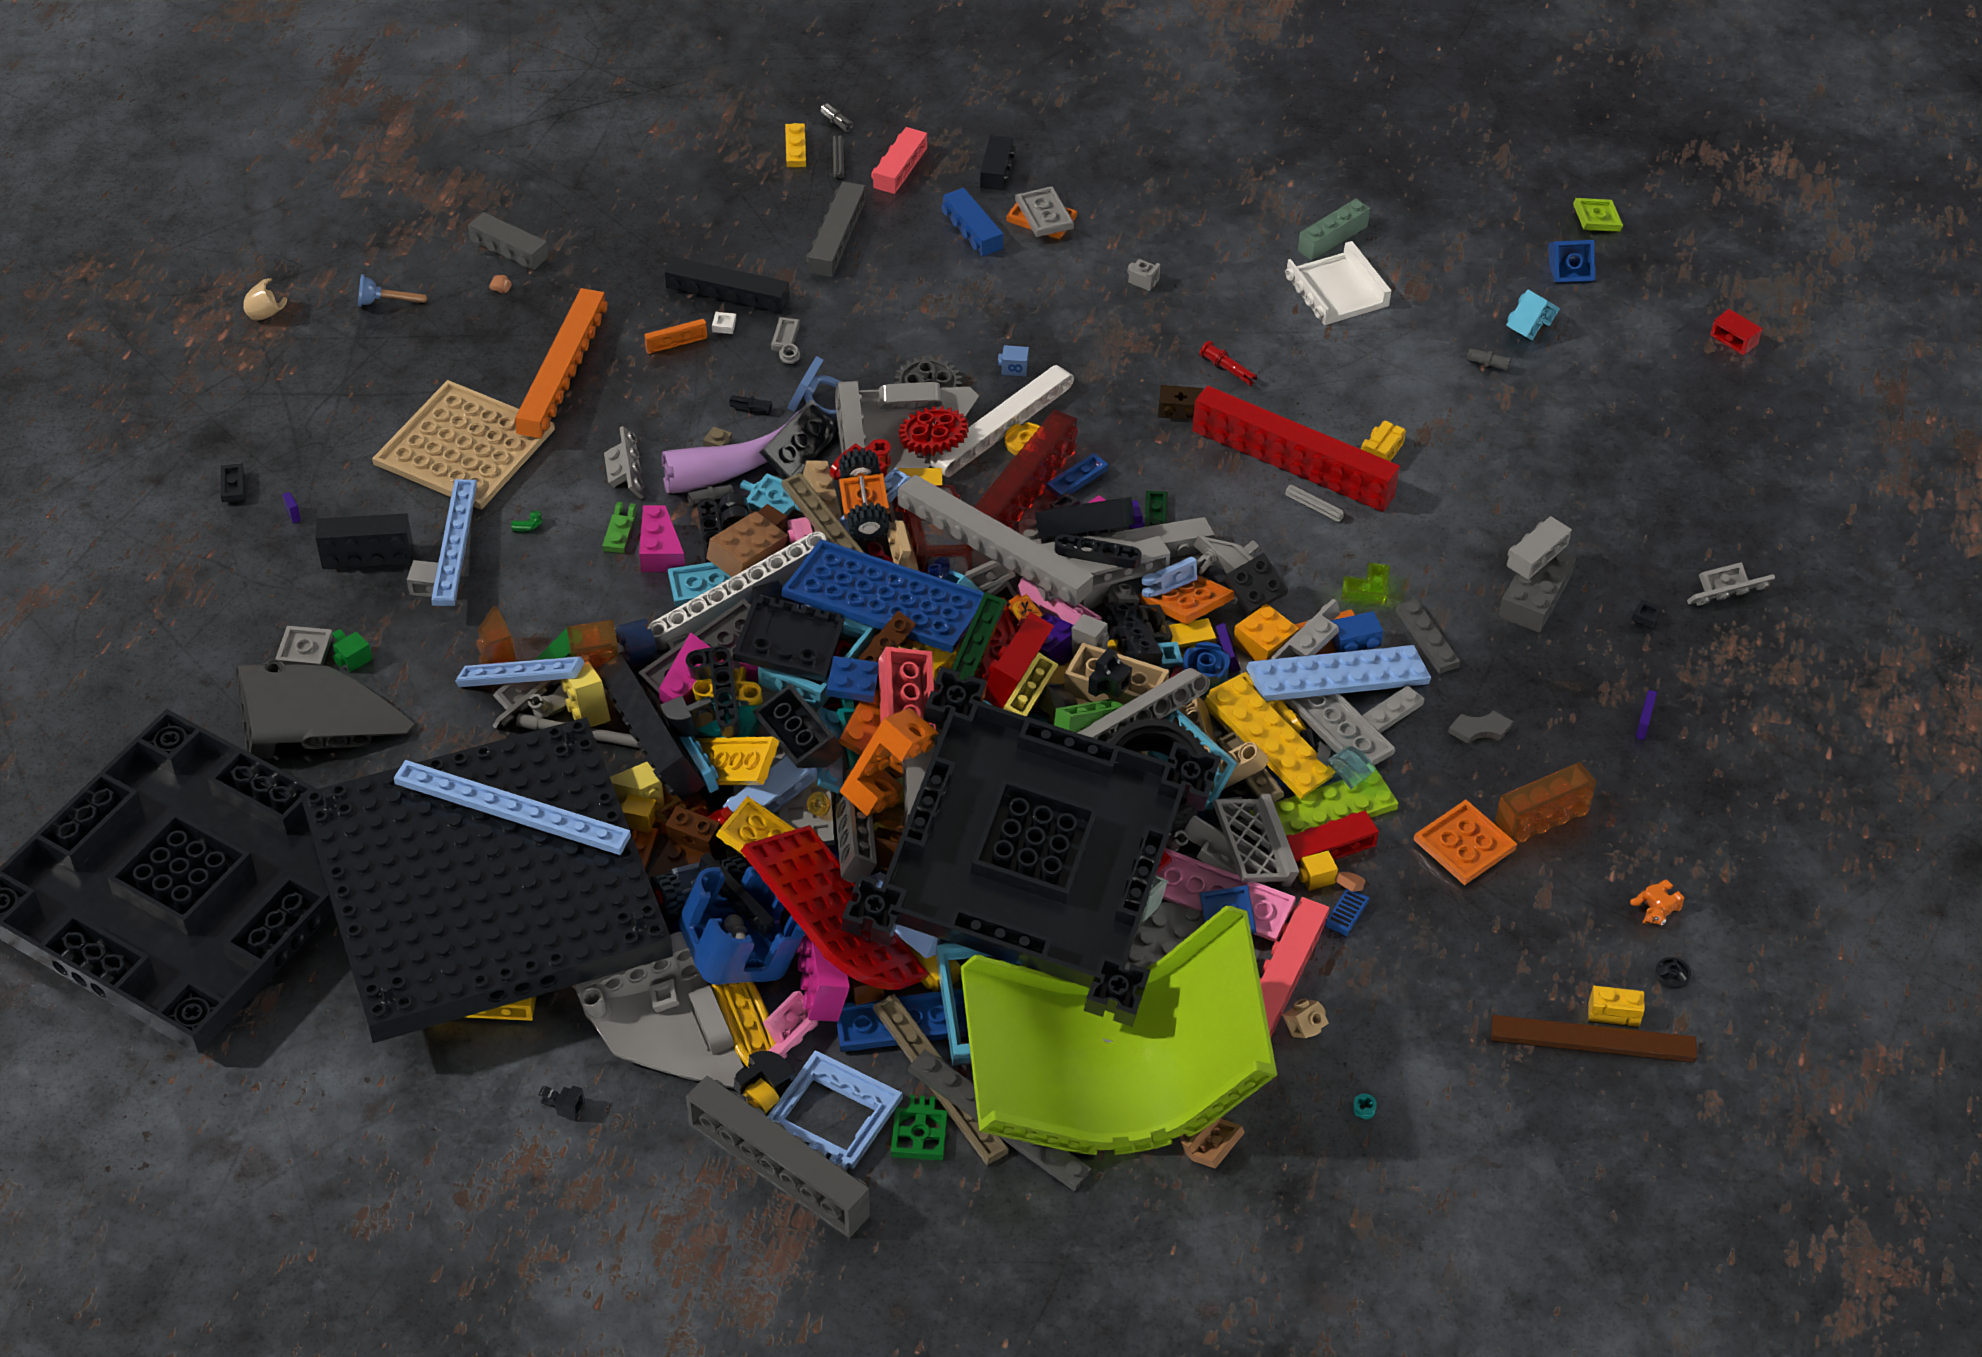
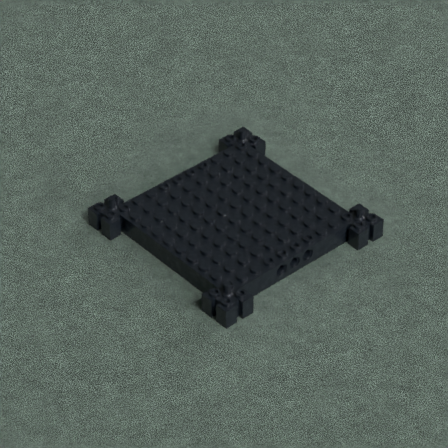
[841,666,1221,1027]

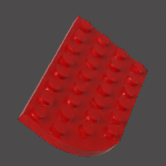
[740,825,929,990]

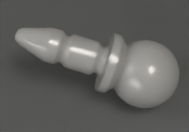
[724,914,747,939]

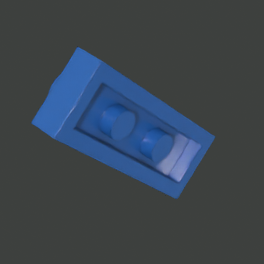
[1046,453,1109,498]

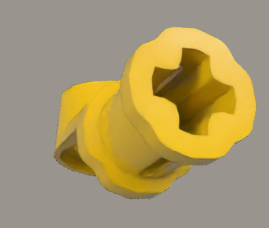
[1273,700,1307,735]

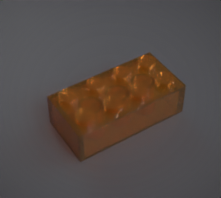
[1494,762,1597,843]

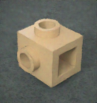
[1282,998,1329,1039]

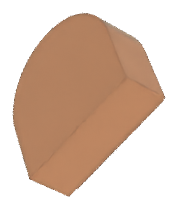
[1335,872,1366,892]

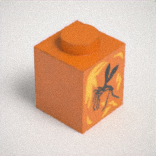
[1008,593,1043,623]

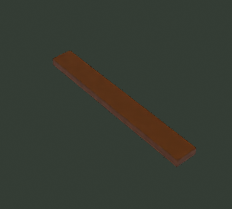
[1491,1015,1697,1062]

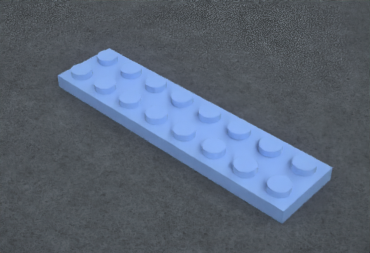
[1246,645,1431,701]

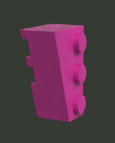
[639,505,685,572]
[659,632,725,706]

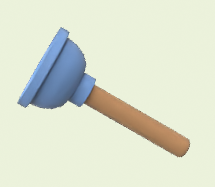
[358,274,427,307]

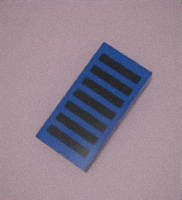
[1325,889,1369,936]

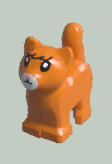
[1630,879,1684,925]

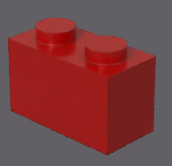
[1710,309,1763,355]

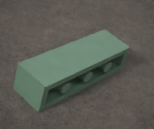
[1298,199,1370,261]

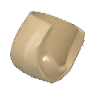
[244,278,287,321]

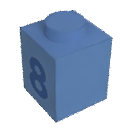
[998,345,1029,377]

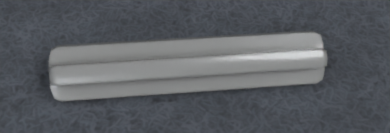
[1285,484,1345,522]

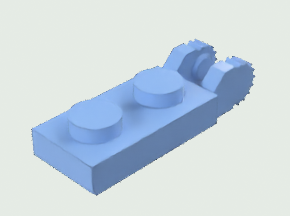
[1142,557,1197,598]

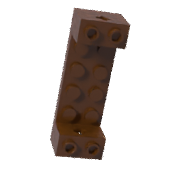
[648,806,724,934]

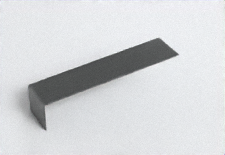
[1316,741,1331,767]

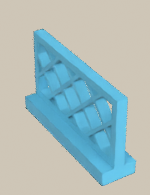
[1147,709,1237,810]

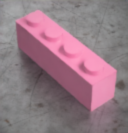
[1016,577,1102,625]

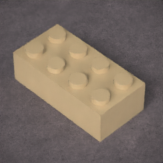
[1064,642,1169,715]

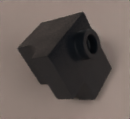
[1088,648,1132,698]

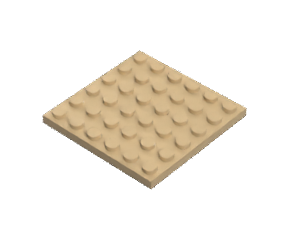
[372,380,555,510]

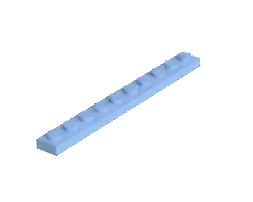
[394,760,631,855]

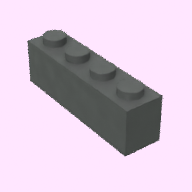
[468,212,549,270]

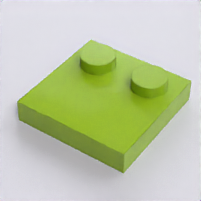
[1573,198,1623,232]

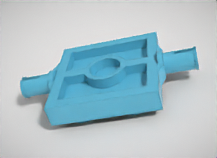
[740,474,802,516]

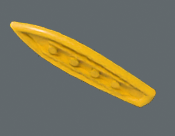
[711,982,776,1068]

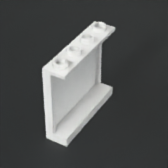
[1285,241,1391,325]

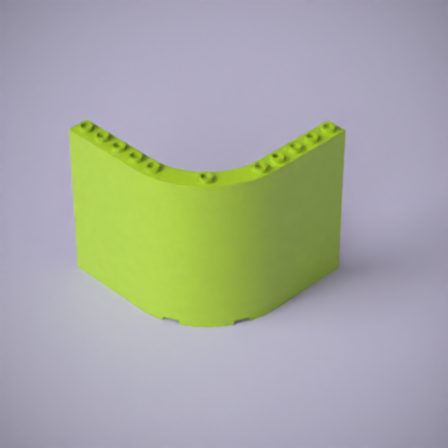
[961,906,1277,1155]

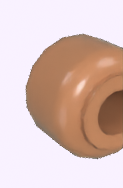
[489,275,512,293]

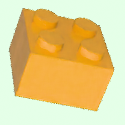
[1233,603,1300,661]

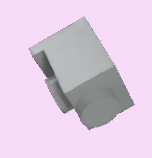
[1127,259,1161,291]

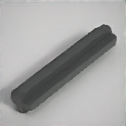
[833,136,844,179]

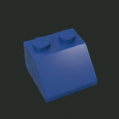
[1548,240,1595,282]

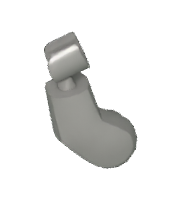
[528,682,568,718]

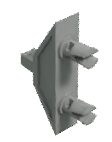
[1194,535,1259,604]

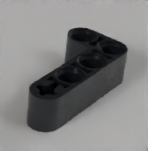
[685,646,741,738]

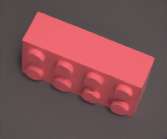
[878,647,936,730]

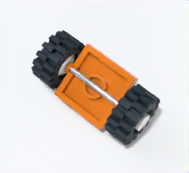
[839,448,890,542]

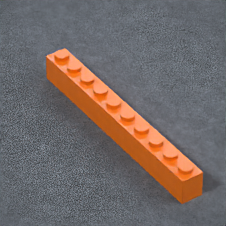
[515,288,608,438]

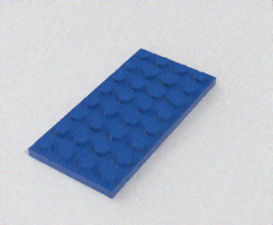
[781,539,984,653]

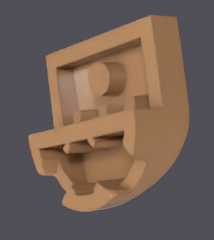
[1180,1118,1245,1169]

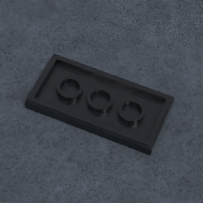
[759,399,839,479]

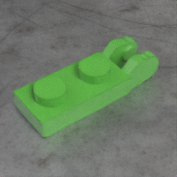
[602,502,636,554]

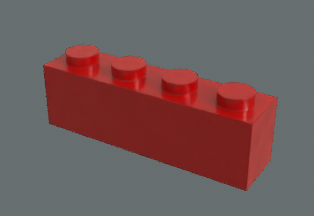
[1286,810,1379,869]

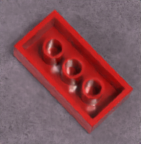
[983,611,1054,709]

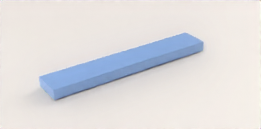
[455,657,585,687]

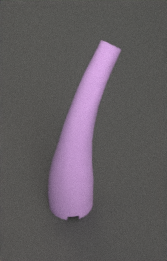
[662,410,800,494]

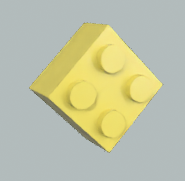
[560,661,611,727]

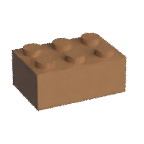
[706,511,788,577]

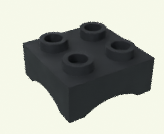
[1225,552,1288,616]

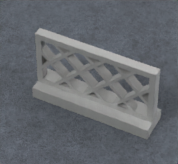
[1213,794,1299,886]

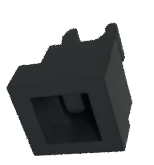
[538,1086,586,1121]

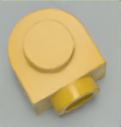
[743,1078,780,1114]

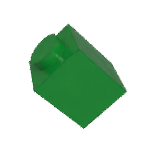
[332,629,373,673]

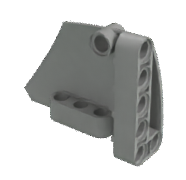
[835,381,979,474]
[574,932,743,1089]

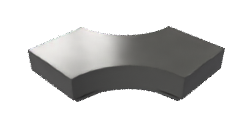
[1448,711,1513,744]

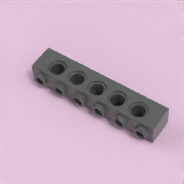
[834,768,877,883]

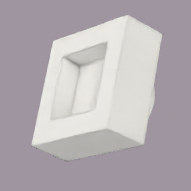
[712,312,736,334]

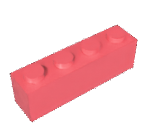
[871,127,927,194]

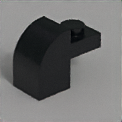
[1037,685,1078,725]
[660,696,716,737]
[734,1051,795,1095]

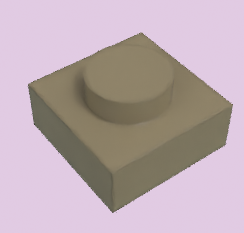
[703,426,733,447]

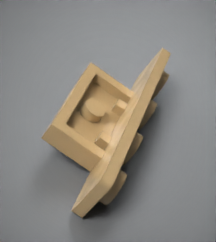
[886,520,919,571]

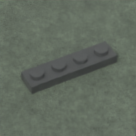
[1396,599,1460,674]

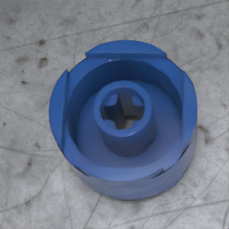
[1183,642,1230,695]

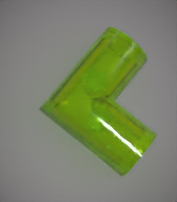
[1341,562,1390,604]

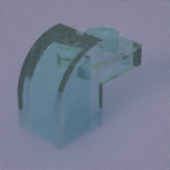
[1328,746,1377,789]

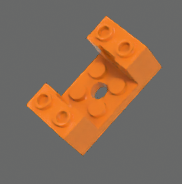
[839,708,938,816]

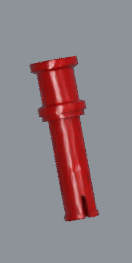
[1199,340,1257,386]

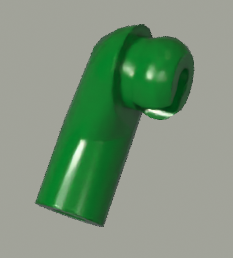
[511,511,543,532]

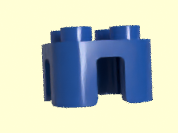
[679,866,805,985]

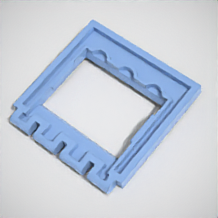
[767,1050,903,1171]

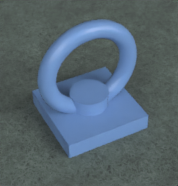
[787,356,841,418]

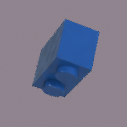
[1331,611,1383,653]

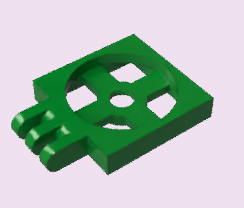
[891,1094,947,1161]

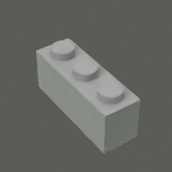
[1507,516,1572,580]

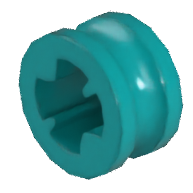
[1353,1093,1377,1119]

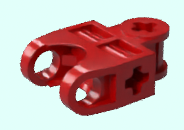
[829,439,891,480]

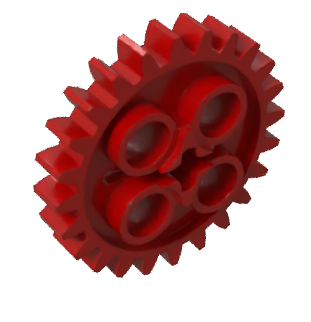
[898,406,969,457]

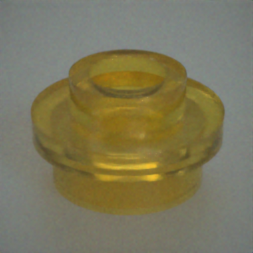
[807,791,830,816]

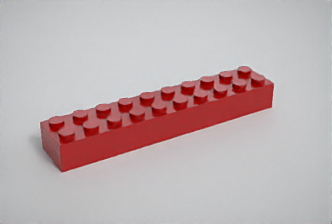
[1192,385,1400,512]

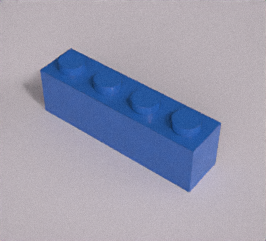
[941,188,1003,256]

